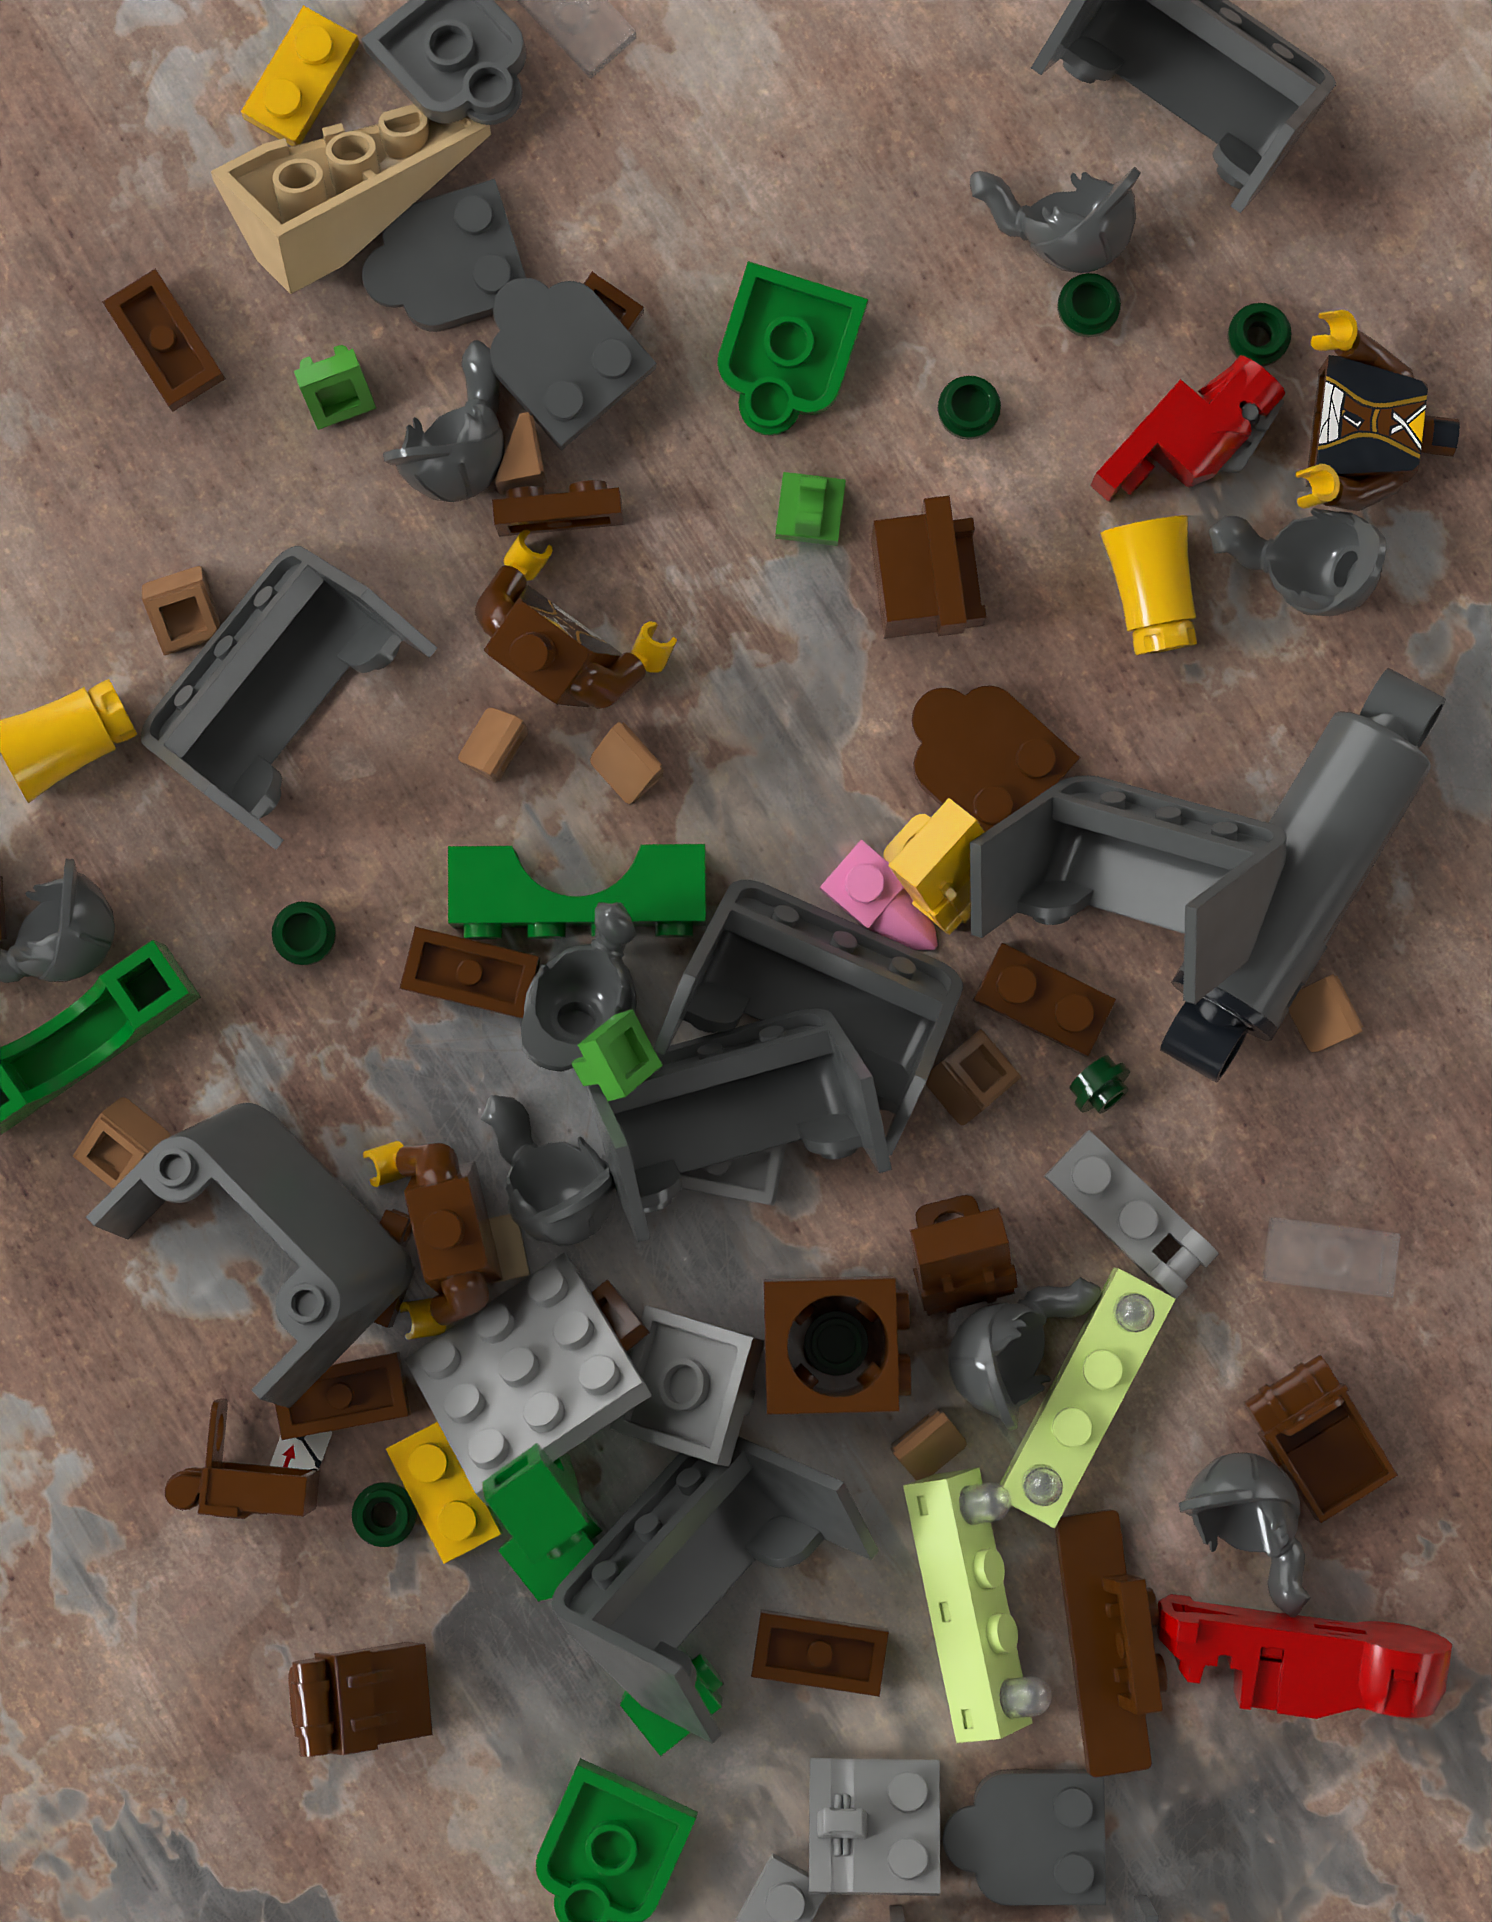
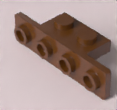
[1055,1509,1168,1777]

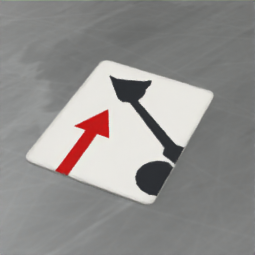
[270,1431,332,1470]

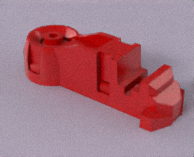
[1157,1594,1452,1719]

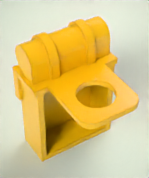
[883,798,985,935]

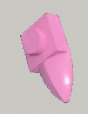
[819,840,938,950]

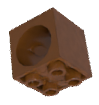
[764,1276,911,1415]

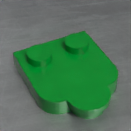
[718,261,868,436]
[536,1758,698,1922]

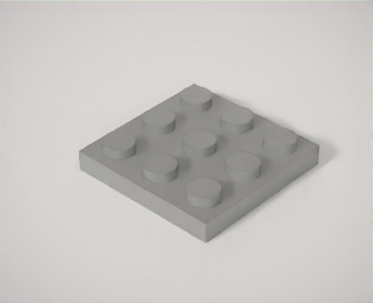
[405,1252,652,1506]

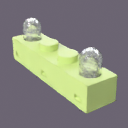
[994,1267,1176,1529]
[903,1468,1052,1743]

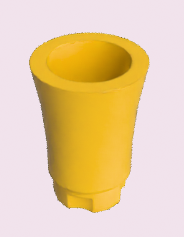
[1100,515,1197,656]
[0,679,137,803]

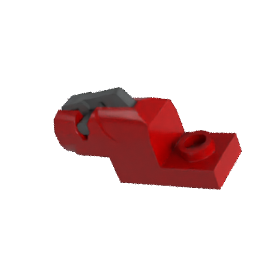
[1090,355,1286,502]

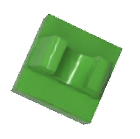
[294,345,376,430]
[775,472,846,546]
[571,1009,663,1101]

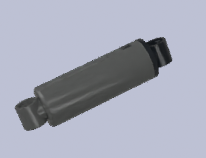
[1160,668,1446,1082]

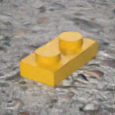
[241,5,360,146]
[386,1422,503,1564]

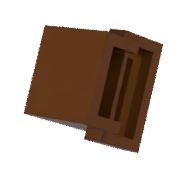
[871,495,987,639]

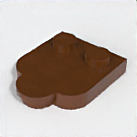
[912,686,1080,832]

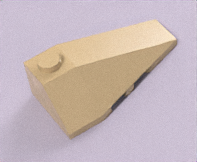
[211,104,491,294]

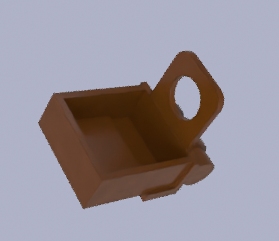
[910,1195,1018,1316]
[1243,1355,1398,1523]
[165,1398,320,1519]
[288,1642,433,1757]

